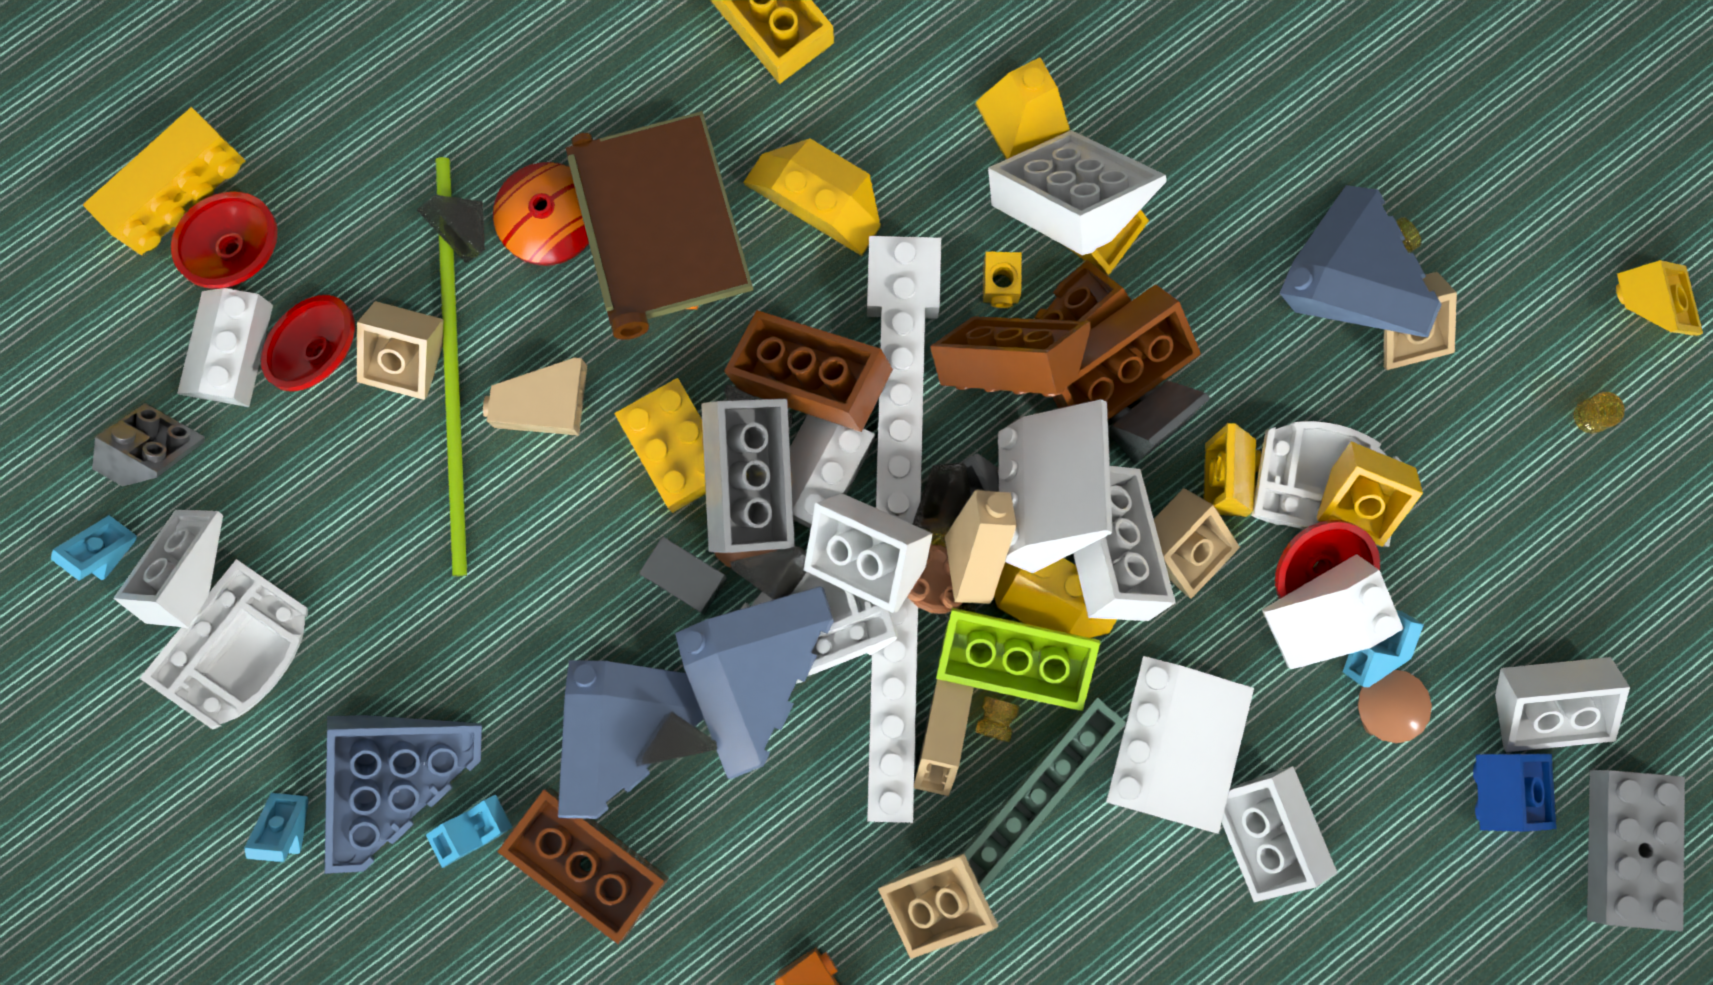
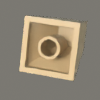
[1384,272,1457,370]

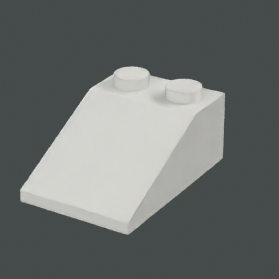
[113,510,223,628]
[1262,554,1403,669]

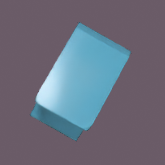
[51,515,137,581]
[244,793,308,862]

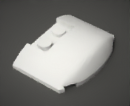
[1251,421,1402,547]
[140,559,308,729]
[741,561,898,684]

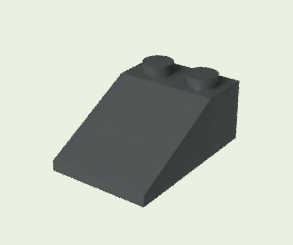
[1108,380,1210,465]

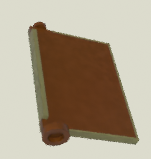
[566,111,753,340]

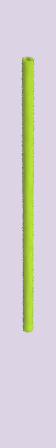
[436,157,467,577]

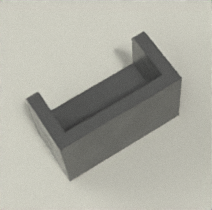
[639,536,727,615]

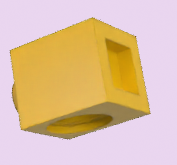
[983,252,1022,308]

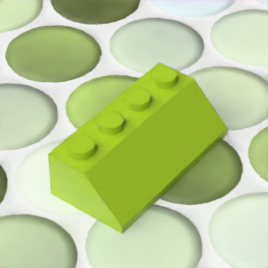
[936,608,1100,711]

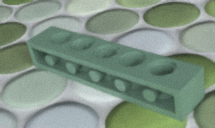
[959,698,1126,892]

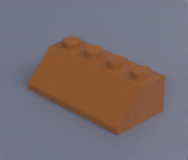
[930,316,1091,397]

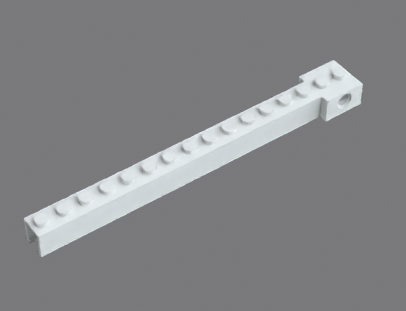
[867,236,941,823]

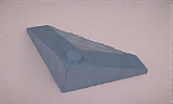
[1280,185,1442,338]
[675,586,834,779]
[558,660,705,819]
[325,715,482,874]

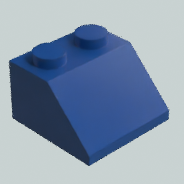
[1473,754,1557,832]

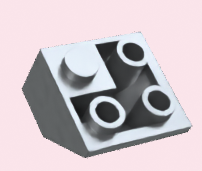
[92,403,205,486]

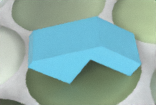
[1343,610,1424,688]
[426,794,513,868]

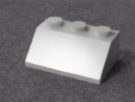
[177,288,273,407]
[790,414,875,529]
[804,493,933,613]
[1495,657,1630,752]
[1222,766,1337,902]

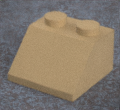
[357,301,443,400]
[1154,488,1240,599]

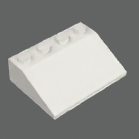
[988,130,1166,255]
[998,399,1113,573]
[1106,656,1254,834]

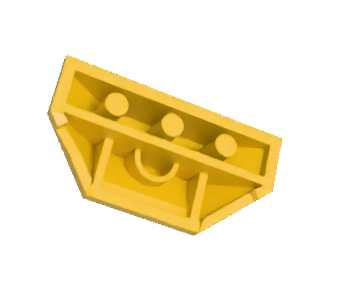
[743,138,881,256]
[994,558,1117,638]

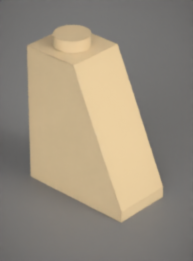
[483,358,587,436]
[945,490,1017,604]
[914,679,974,796]

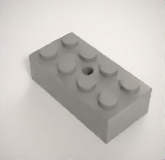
[701,399,795,553]
[1587,770,1685,931]

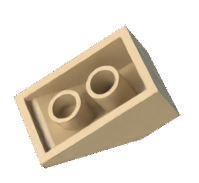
[878,854,999,959]

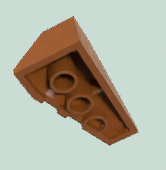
[1034,260,1131,330]

